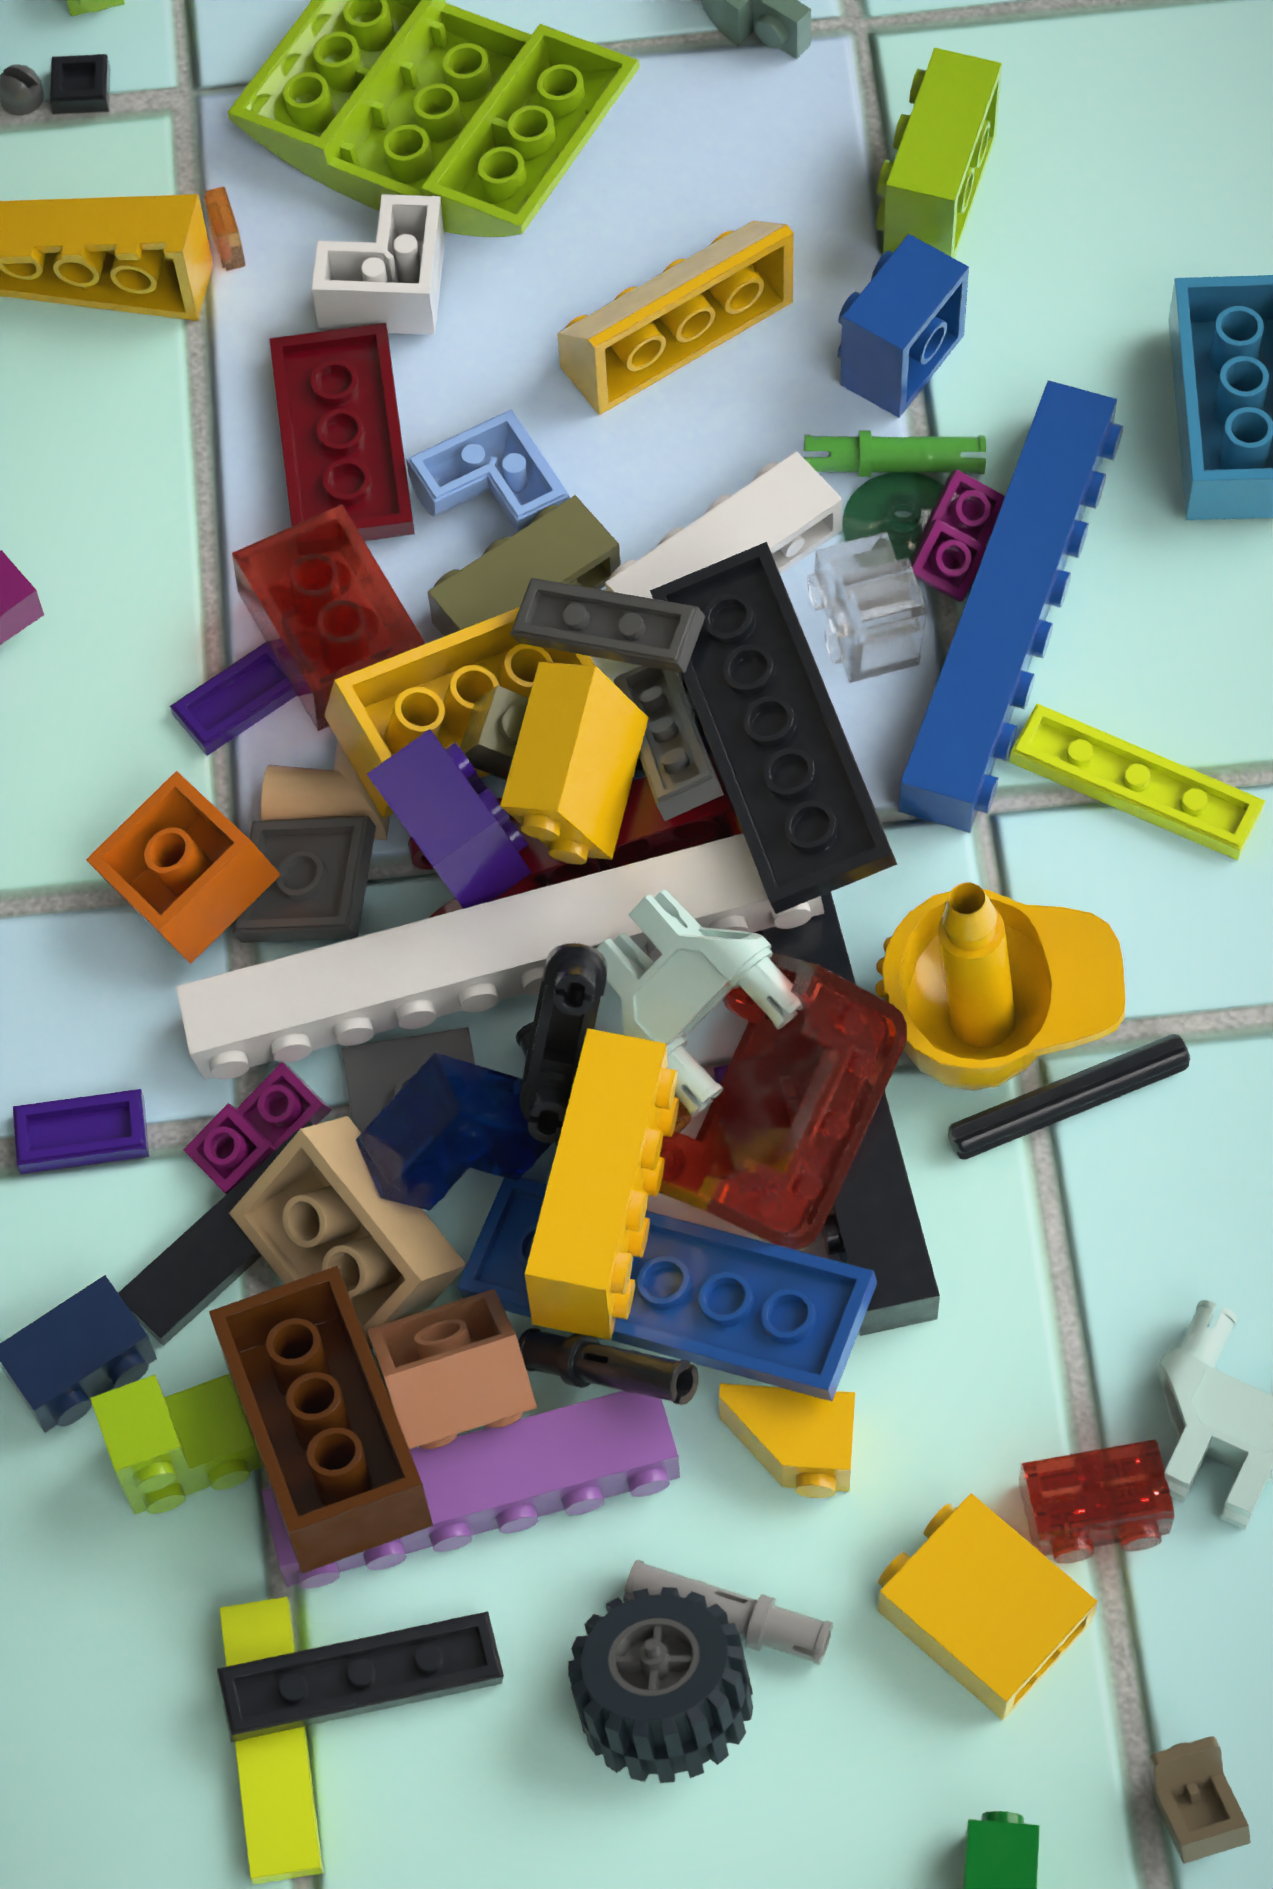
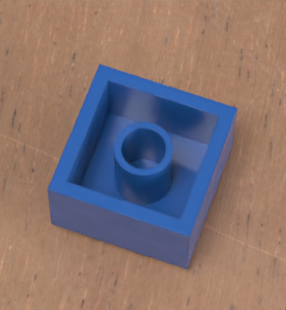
[837,234,969,418]

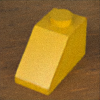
[719,1383,856,1498]

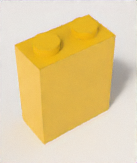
[500,662,649,865]
[877,1493,1098,1720]

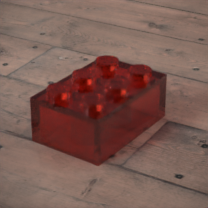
[232,505,425,731]

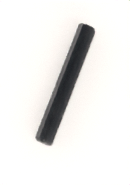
[948,1034,1191,1160]

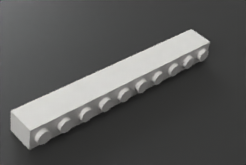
[176,834,824,1079]

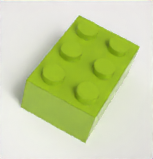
[876,47,1002,259]

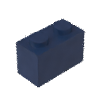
[0,1275,157,1433]

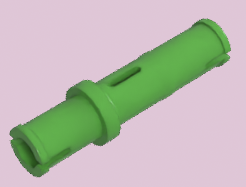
[803,430,986,477]

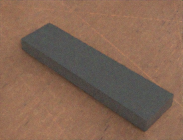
[613,665,724,821]

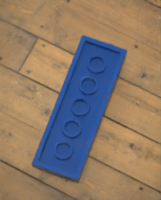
[457,1173,878,1402]

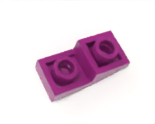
[907,469,1005,602]
[183,1062,332,1194]

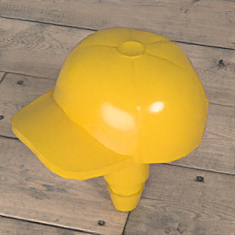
[875,882,1126,1091]

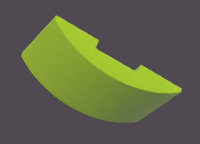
[227,0,640,237]

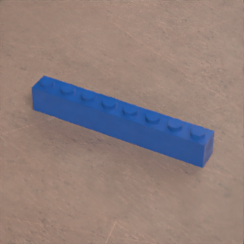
[898,380,1123,833]

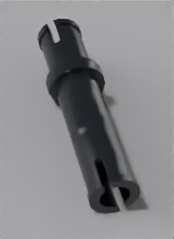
[518,1328,699,1405]

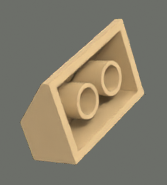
[229,1116,467,1350]

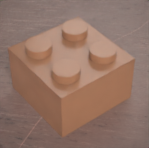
[367,1289,537,1449]

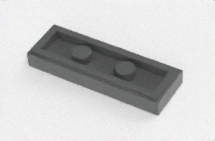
[510,578,705,673]

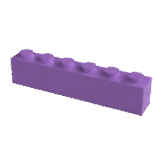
[261,1391,680,1589]

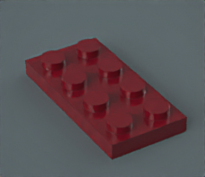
[269,323,415,550]

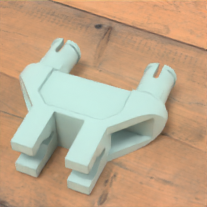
[596,890,809,1117]
[1158,1300,1273,1530]

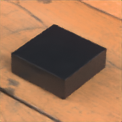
[50,54,111,114]

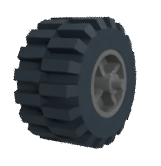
[568,1587,753,1783]

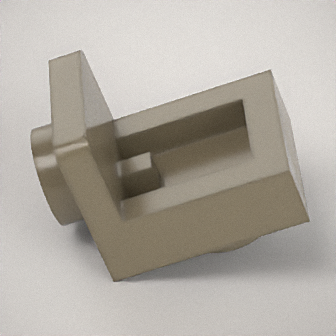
[1149,1736,1251,1864]

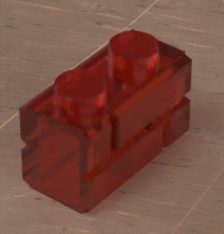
[1018,1439,1175,1564]

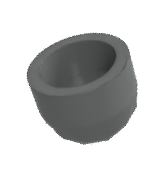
[0,64,44,115]

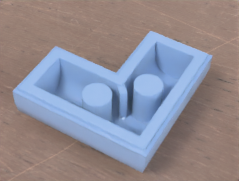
[406,409,570,532]

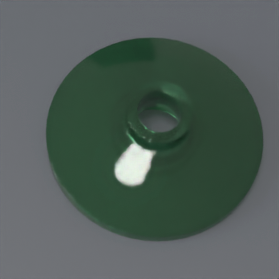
[842,473,944,578]

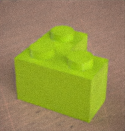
[90,1374,262,1515]

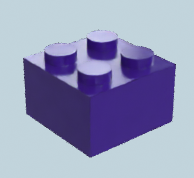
[367,729,532,909]

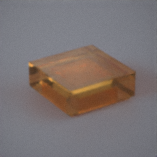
[203,186,246,271]

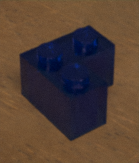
[356,1052,552,1211]

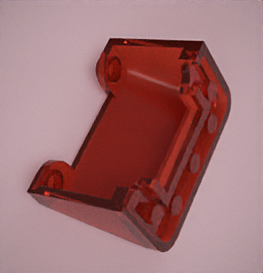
[658,952,907,1250]

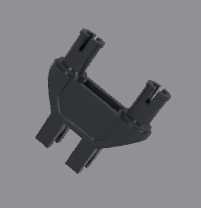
[519,943,607,1143]

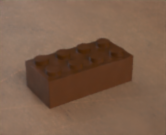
[209,1266,433,1574]

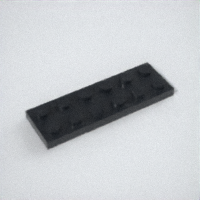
[650,542,897,914]

